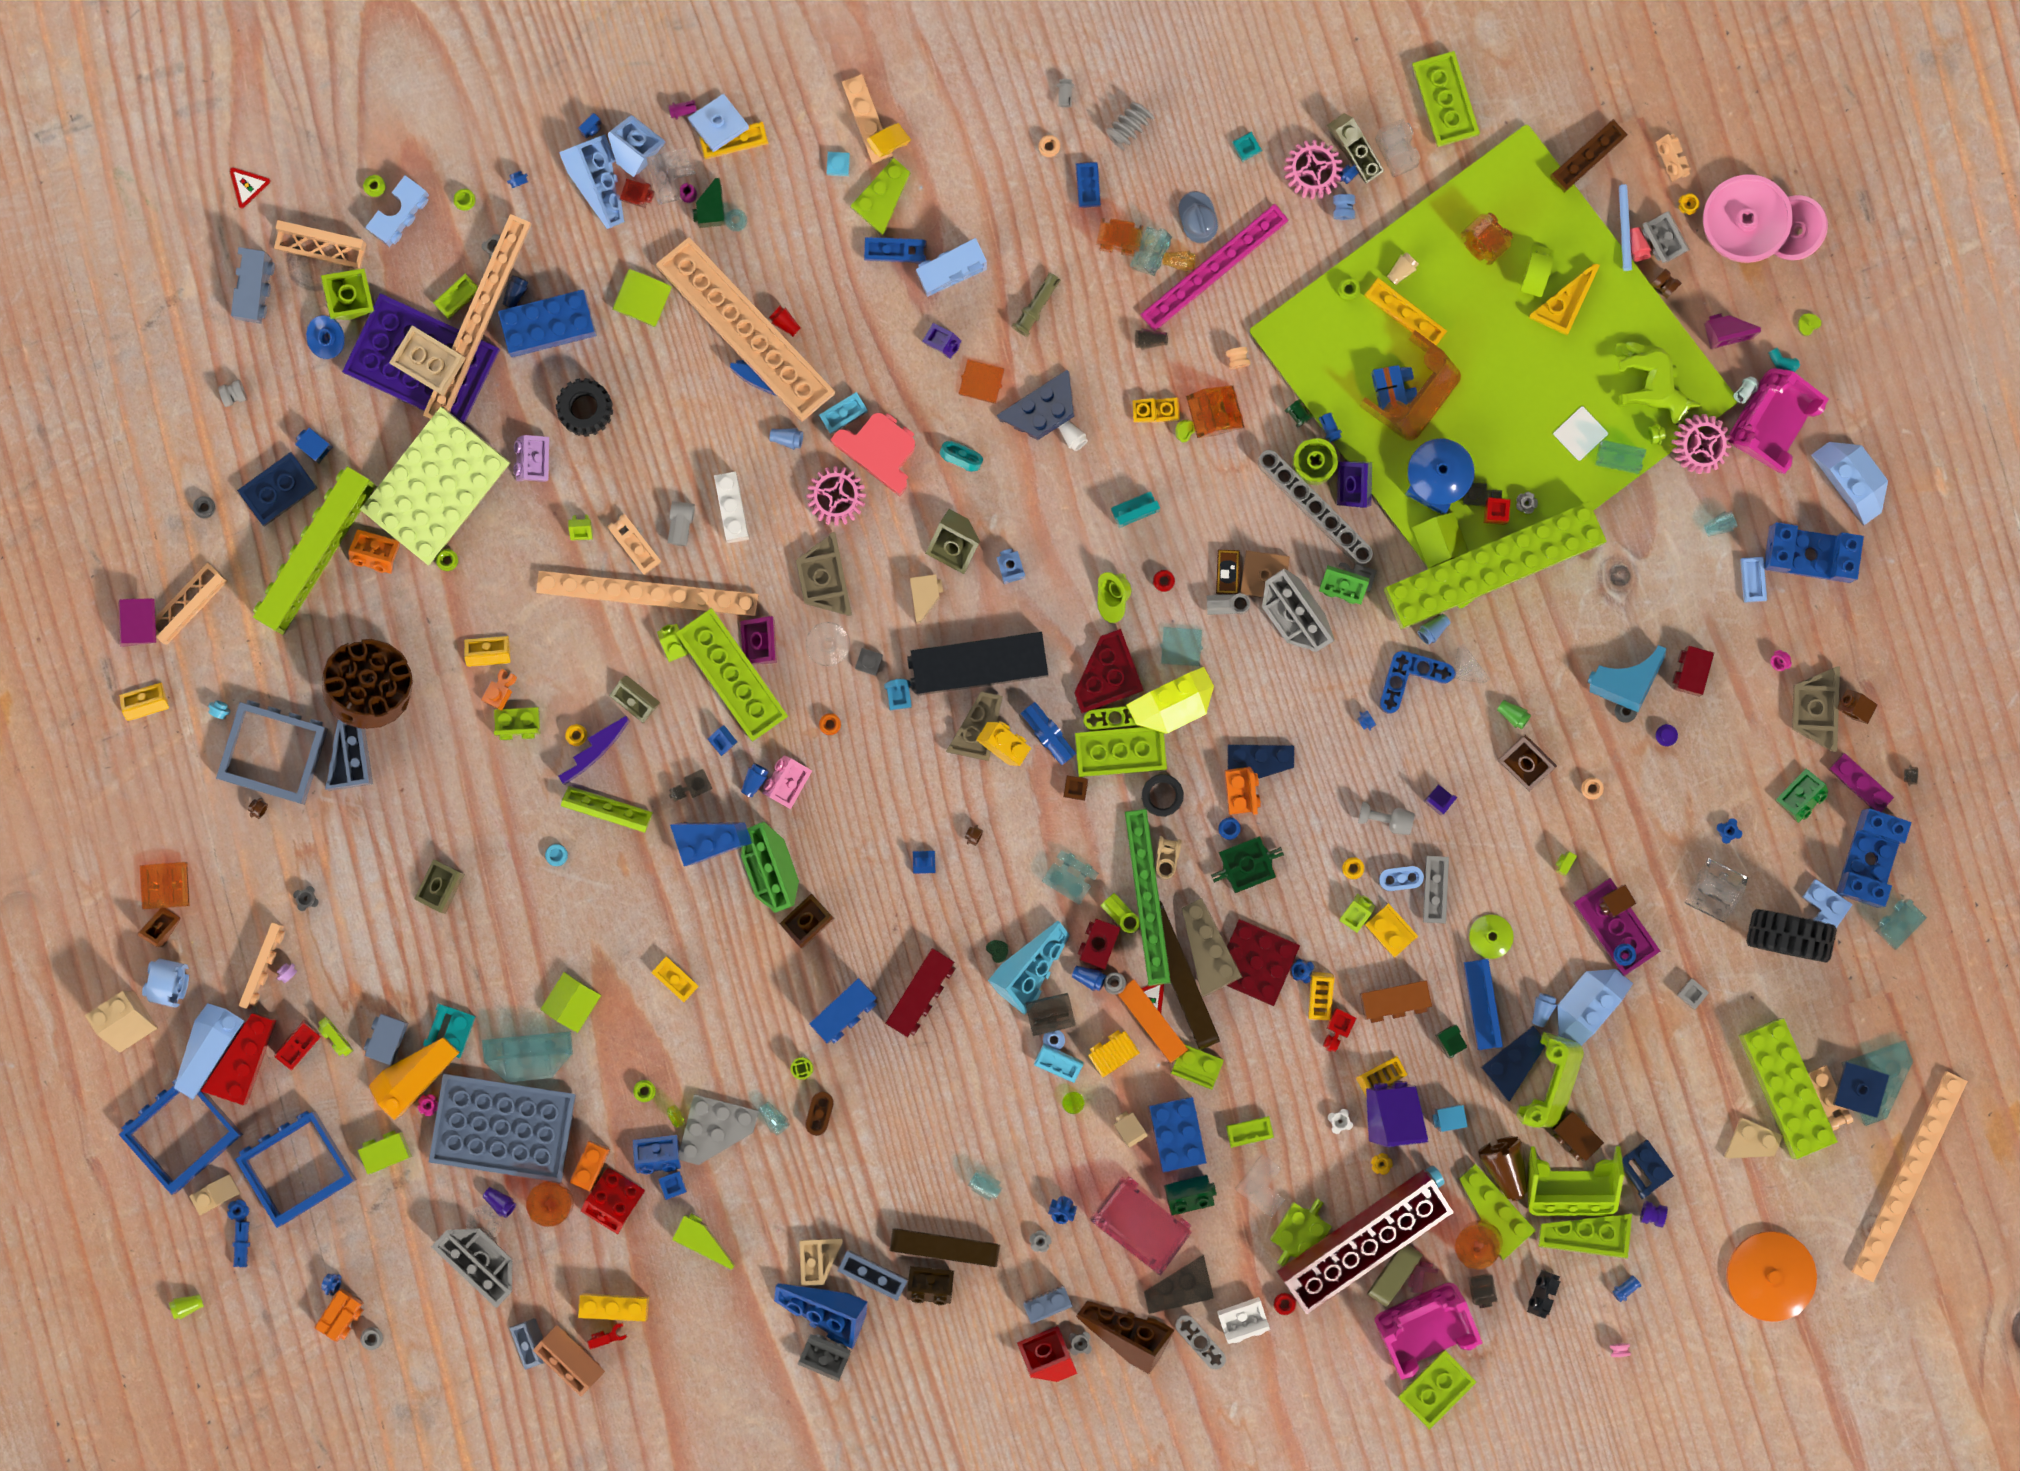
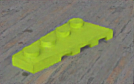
[1458,1164,1536,1260]
[1538,1214,1632,1259]

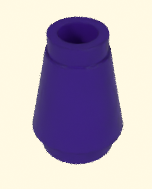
[482,1187,517,1218]

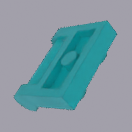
[423,1003,476,1058]

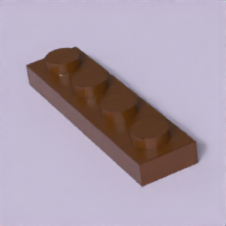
[1550,119,1628,193]

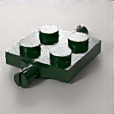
[1211,836,1284,893]

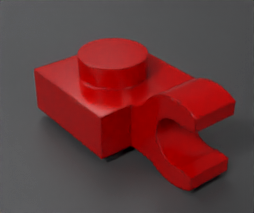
[587,1323,628,1350]

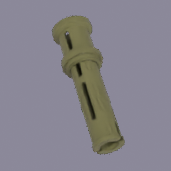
[1012,273,1061,337]

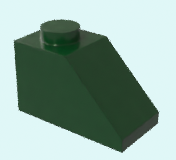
[692,178,726,228]

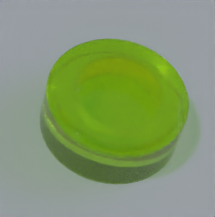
[1062,1092,1085,1114]
[667,1104,685,1128]

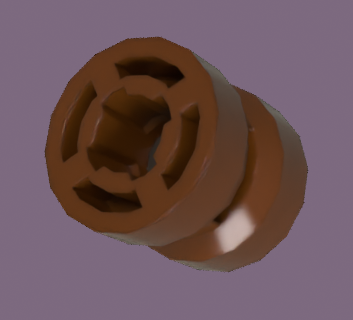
[1651,269,1682,299]

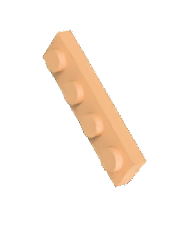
[842,74,893,164]
[238,922,285,1009]

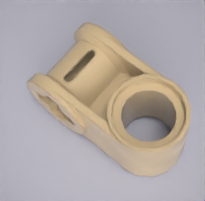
[1155,836,1182,880]

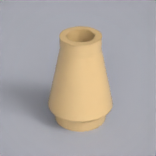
[1387,252,1419,285]

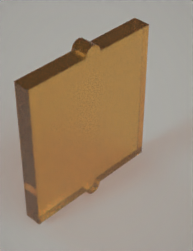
[959,359,1005,404]

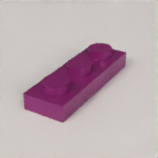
[1828,753,1894,812]

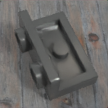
[797,1334,851,1382]

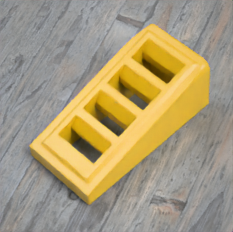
[1308,972,1335,1020]
[1356,1056,1408,1096]

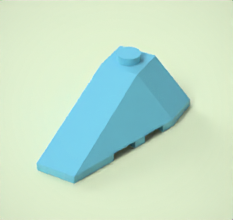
[988,921,1070,1015]

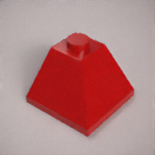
[1017,1326,1078,1382]

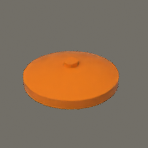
[1726,1231,1817,1322]

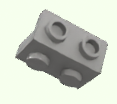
[1642,211,1690,263]

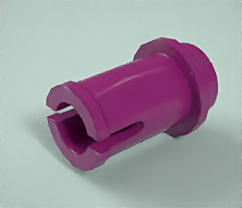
[668,99,697,120]
[680,183,697,203]

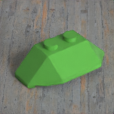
[741,822,799,913]

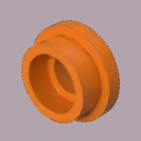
[819,713,841,735]

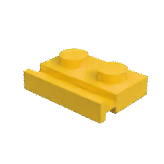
[1364,903,1418,958]

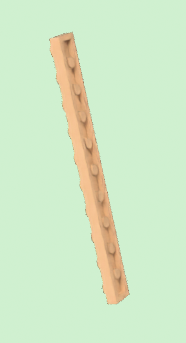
[423,214,531,419]
[536,571,759,617]
[1852,1071,1968,1282]

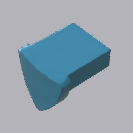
[884,679,912,711]

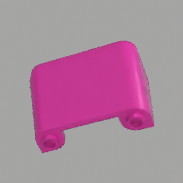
[1728,368,1829,474]
[1374,1283,1483,1380]

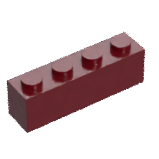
[885,948,956,1038]

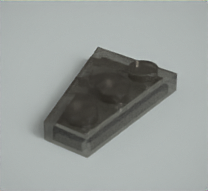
[1144,1254,1214,1314]

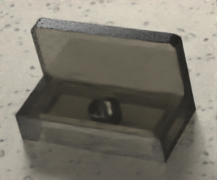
[1025,993,1076,1036]

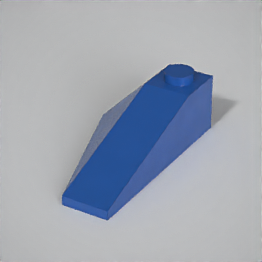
[774,1283,868,1349]

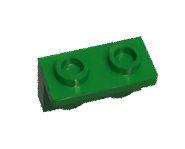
[1776,768,1829,823]

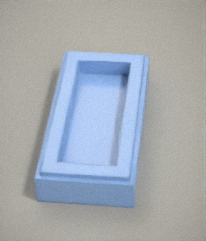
[1740,557,1767,603]

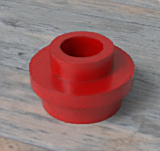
[1153,570,1175,592]
[1274,1293,1296,1315]

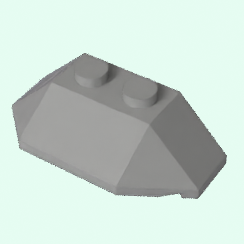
[1262,568,1335,652]
[431,1228,512,1308]

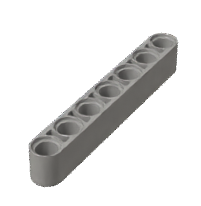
[1258,450,1373,566]

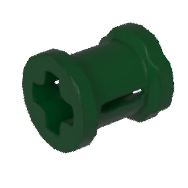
[1284,399,1313,428]

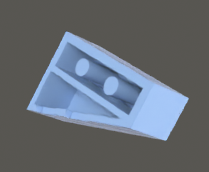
[916,238,987,297]

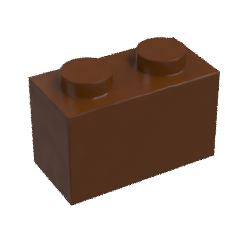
[1551,1110,1604,1162]

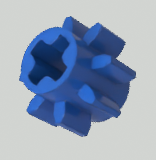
[1048,1196,1077,1224]

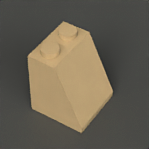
[84,991,158,1053]

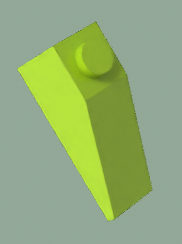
[672,1213,735,1270]

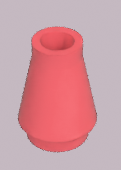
[1630,227,1652,262]

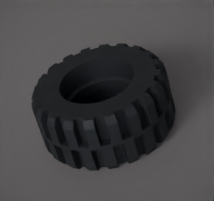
[1746,909,1837,963]

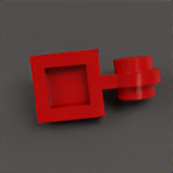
[1323,1008,1357,1052]

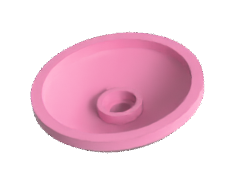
[1775,195,1828,260]

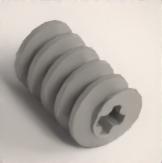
[1106,102,1154,151]

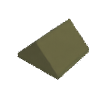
[414,859,465,914]

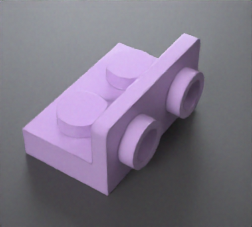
[513,435,549,482]

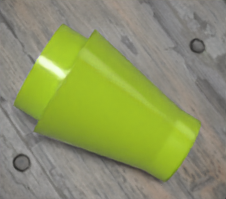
[169,1294,204,1320]

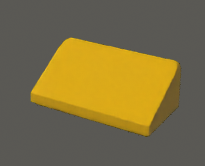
[464,636,511,667]
[119,682,169,721]

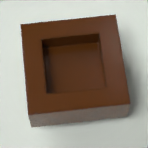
[1063,775,1088,801]

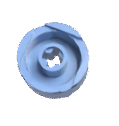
[142,958,189,1008]

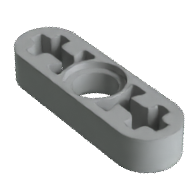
[1175,1315,1226,1370]

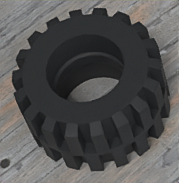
[556,378,613,437]

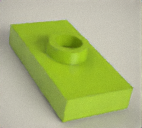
[433,273,478,320]
[1226,1116,1274,1148]

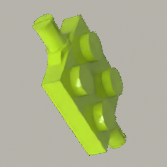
[1270,1198,1332,1266]

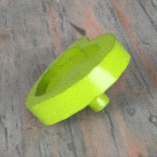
[1798,314,1821,336]
[1175,420,1197,443]

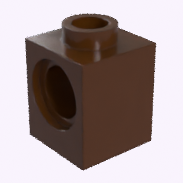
[1837,689,1878,724]
[1599,884,1637,918]

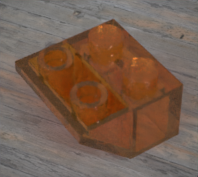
[1186,385,1244,438]

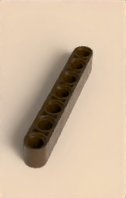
[1159,900,1220,1050]

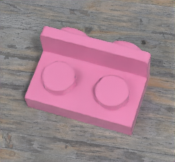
[762,755,812,809]

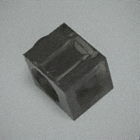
[1468,1273,1497,1308]

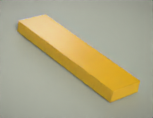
[1364,278,1447,349]

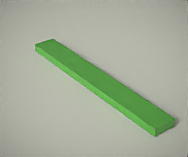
[1125,809,1171,986]

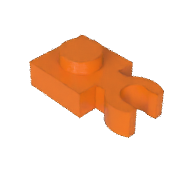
[481,669,517,711]

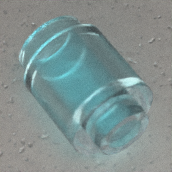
[968,1171,1002,1201]

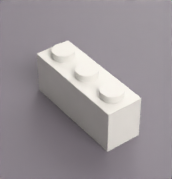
[714,471,749,543]

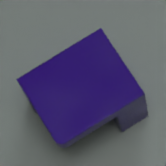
[1424,784,1458,815]

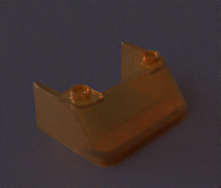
[1359,330,1461,441]

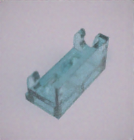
[1595,440,1646,474]

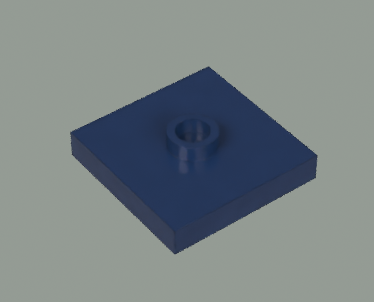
[1833,1062,1890,1118]

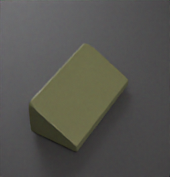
[609,676,660,723]

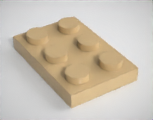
[389,326,466,395]

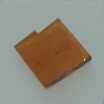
[140,862,190,910]

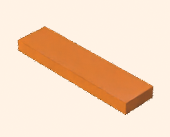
[1118,979,1188,1063]

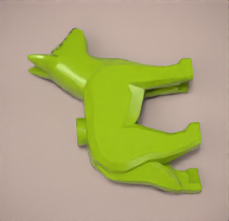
[1615,342,1701,425]

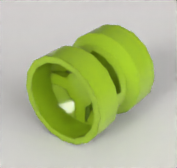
[791,1057,814,1080]

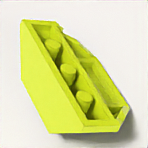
[1126,667,1214,734]

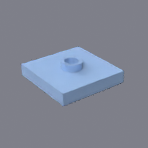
[688,94,749,152]

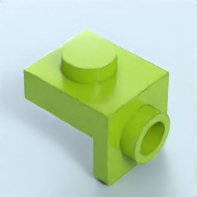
[657,624,689,662]

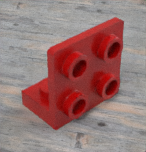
[581,1168,645,1235]

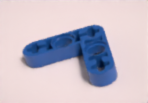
[1380,651,1455,714]

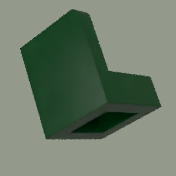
[1435,1024,1467,1059]

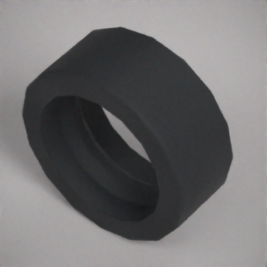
[1141,774,1184,817]

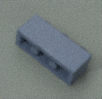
[837,1250,908,1301]

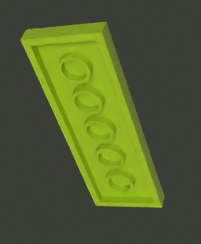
[676,608,788,742]

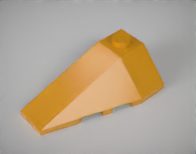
[369,1037,460,1120]

